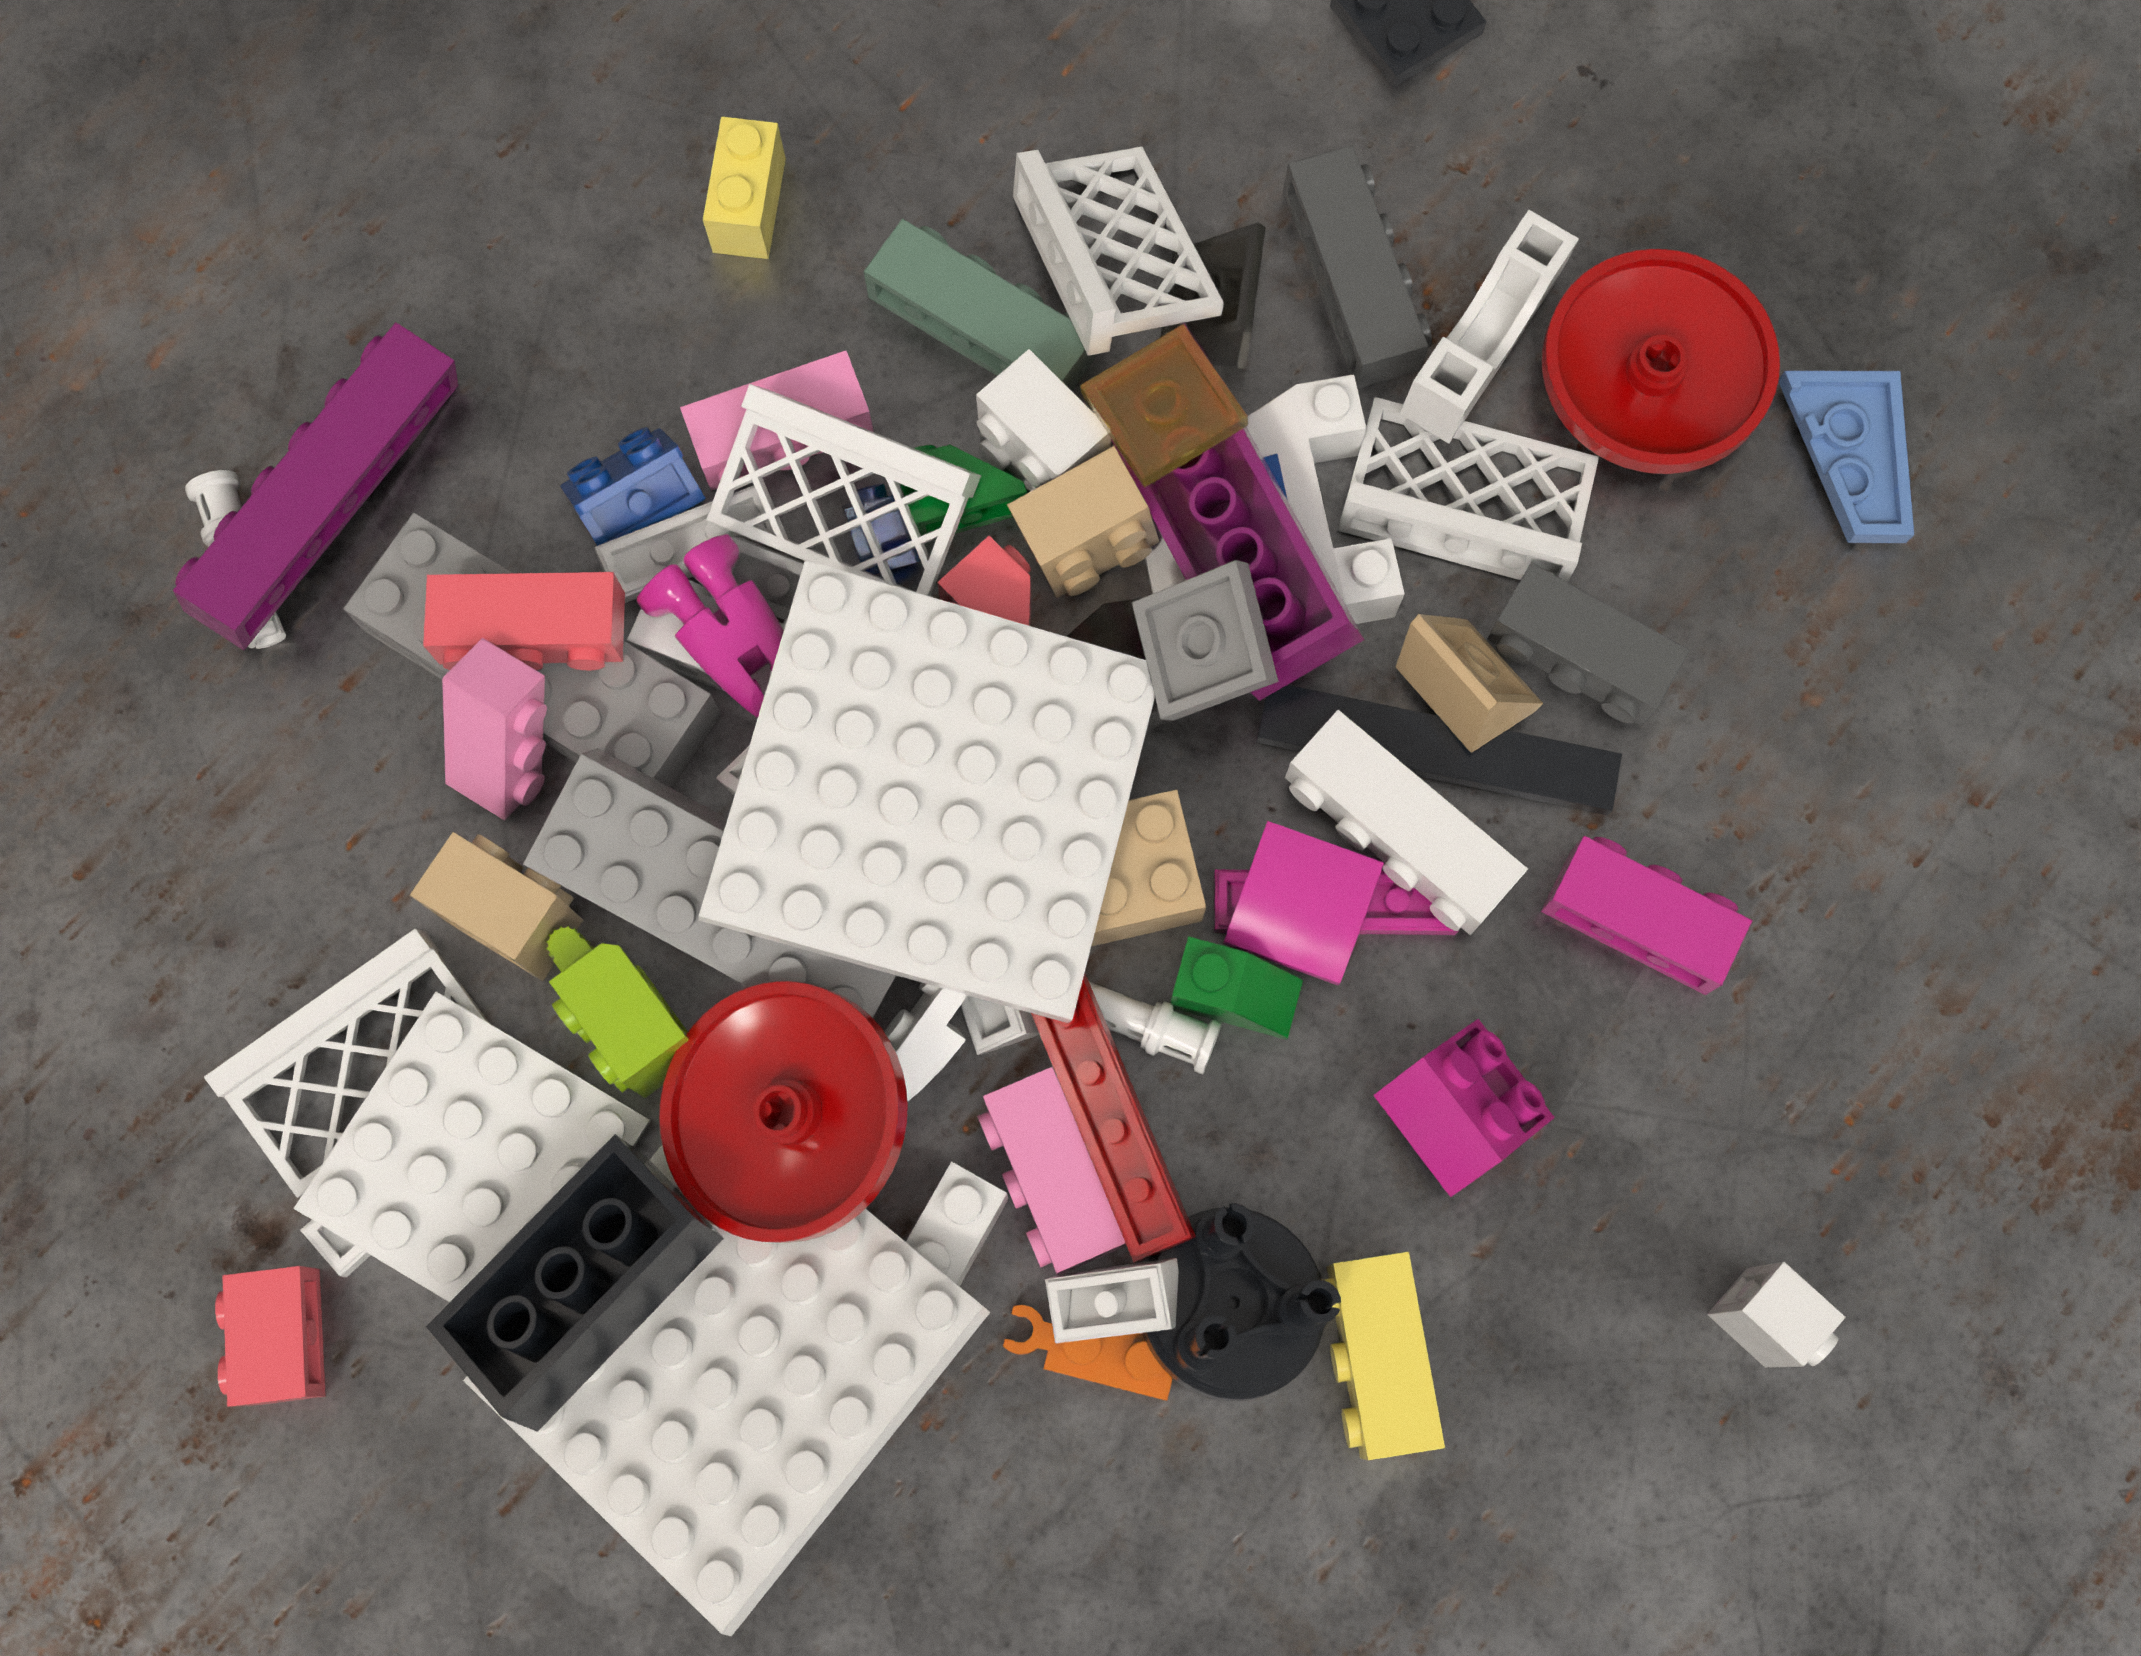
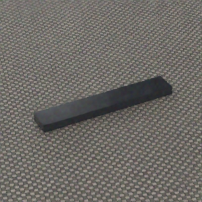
[1256,685,1622,815]

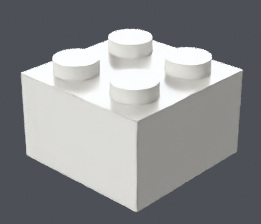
[976,349,1111,493]

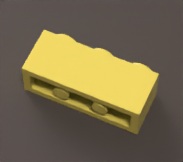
[1322,1252,1445,1460]

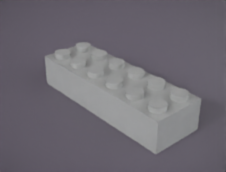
[343,513,722,788]
[523,748,896,1018]

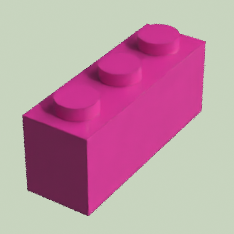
[1540,836,1753,995]

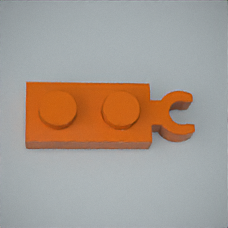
[1003,1305,1173,1401]

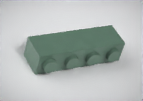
[864,218,1095,391]

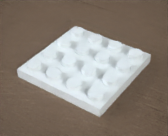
[293,992,651,1302]

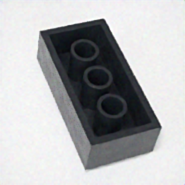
[426,1134,724,1432]

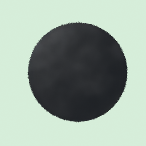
[1143,1203,1341,1401]

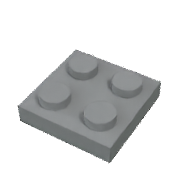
[1132,560,1278,721]

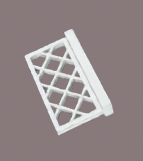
[1013,147,1224,356]
[706,384,981,597]
[1337,397,1599,582]
[204,928,489,1198]

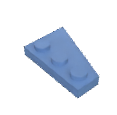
[1778,371,1914,543]

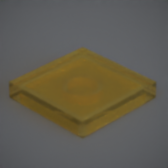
[1080,324,1248,488]

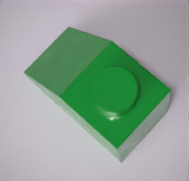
[899,444,1027,541]
[1170,936,1303,1040]

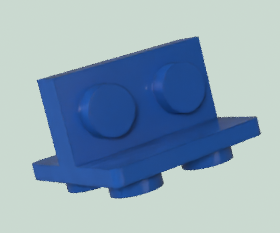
[560,427,706,546]

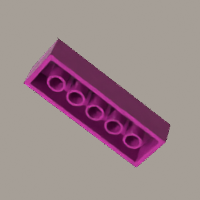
[1083,323,1365,701]

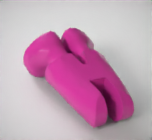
[637,534,784,718]

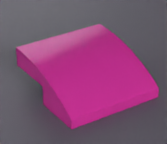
[1223,821,1384,986]

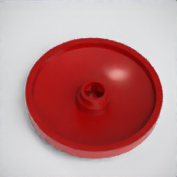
[1542,249,1780,474]
[659,981,908,1243]

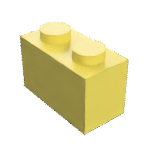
[703,117,786,259]

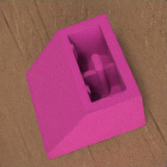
[1373,1018,1555,1198]

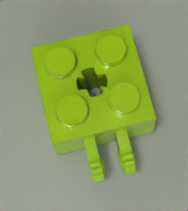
[546,926,689,1098]

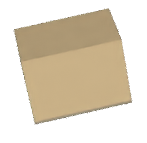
[1396,614,1543,753]

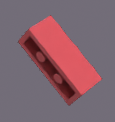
[423,572,625,671]

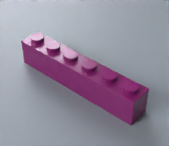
[173,322,459,650]

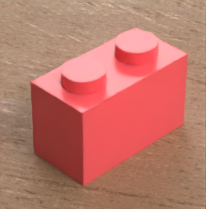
[215,1266,326,1407]

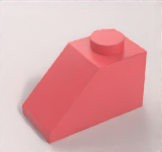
[937,536,1031,626]

